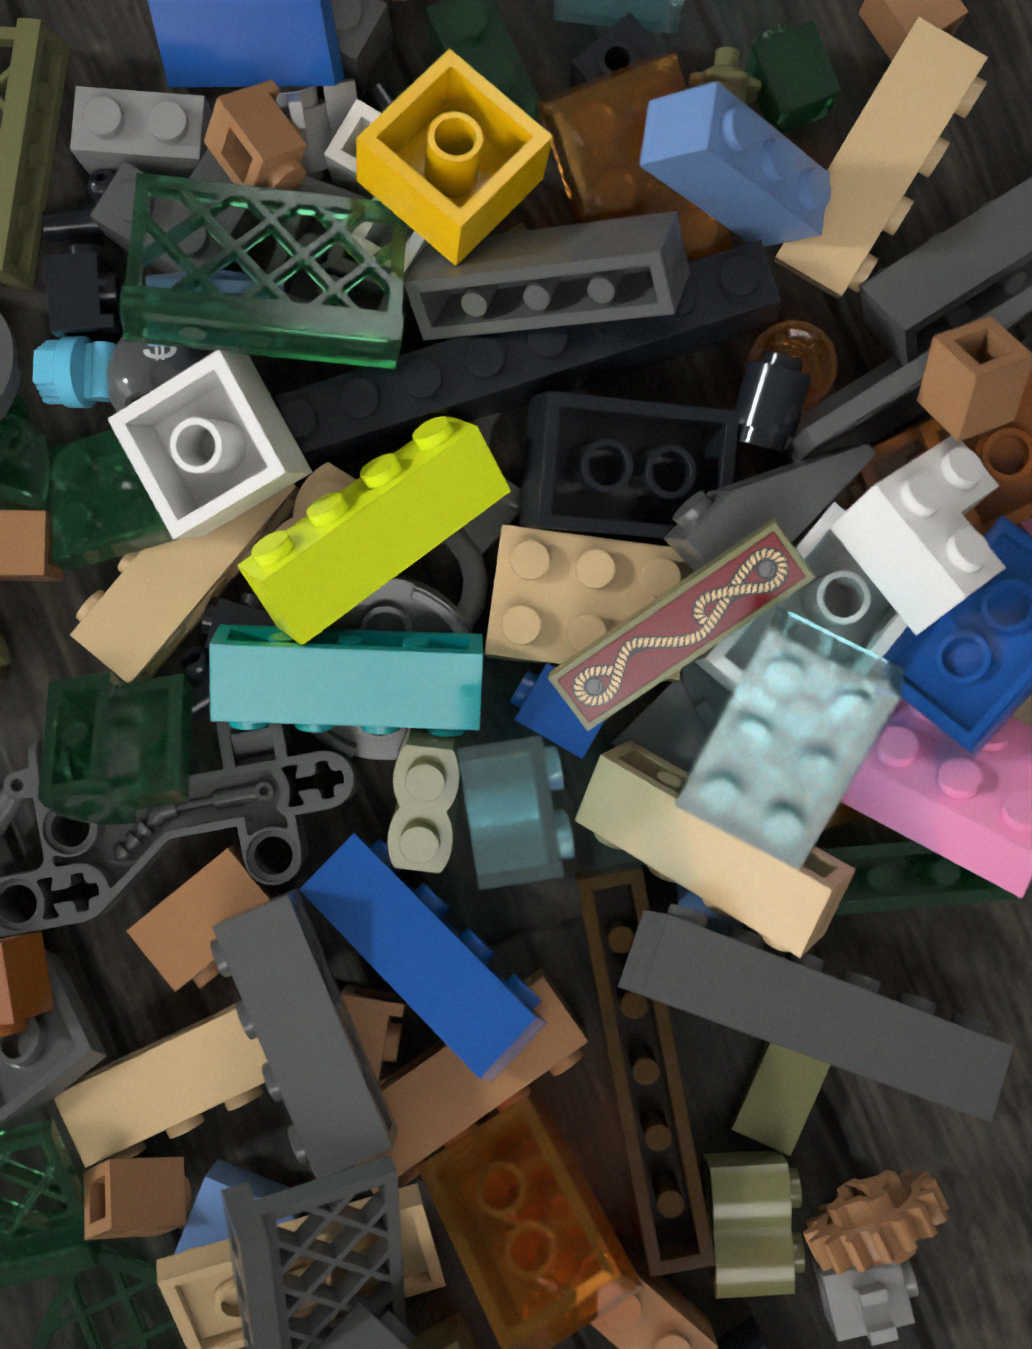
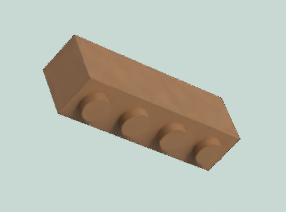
[354,967,589,1194]

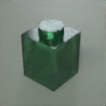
[744,20,841,134]

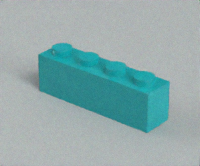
[209,624,483,737]

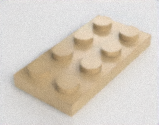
[156,1183,446,1349]

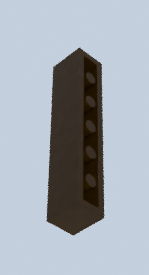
[574,861,716,1277]

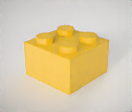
[356,48,553,266]

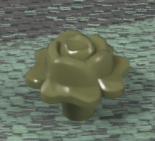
[687,47,762,104]

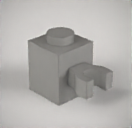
[810,1254,919,1346]

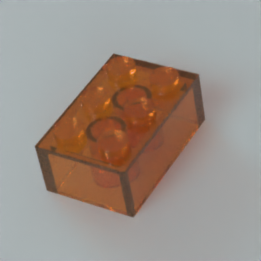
[536,53,734,263]
[417,1095,644,1349]

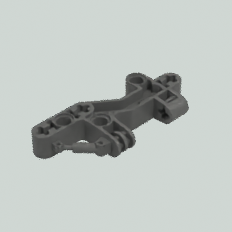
[0,721,360,937]

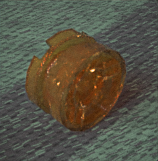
[741,320,838,413]

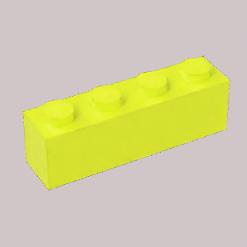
[237,415,511,646]

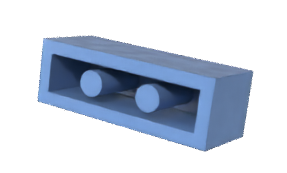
[639,81,831,246]

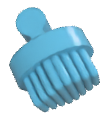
[32,336,117,408]

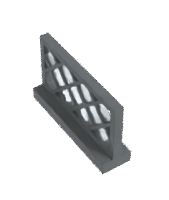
[773,285,1032,466]
[221,1155,406,1349]

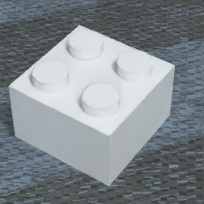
[108,350,312,539]

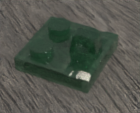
[49,429,179,571]

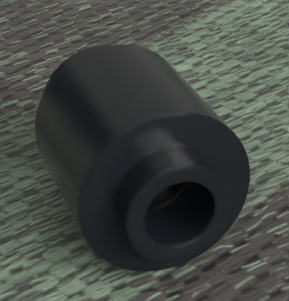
[734,351,812,452]

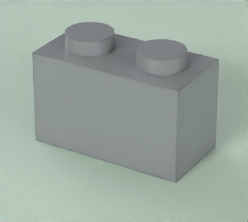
[70,86,213,184]

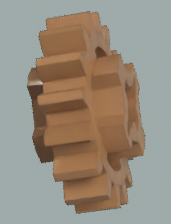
[803,1169,949,1274]

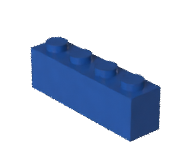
[299,833,548,1081]

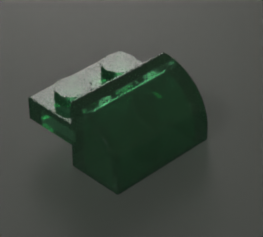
[38,671,193,825]

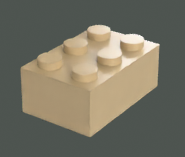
[485,524,694,682]

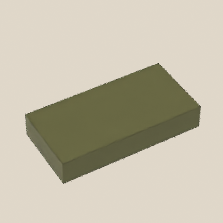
[729,1041,831,1156]

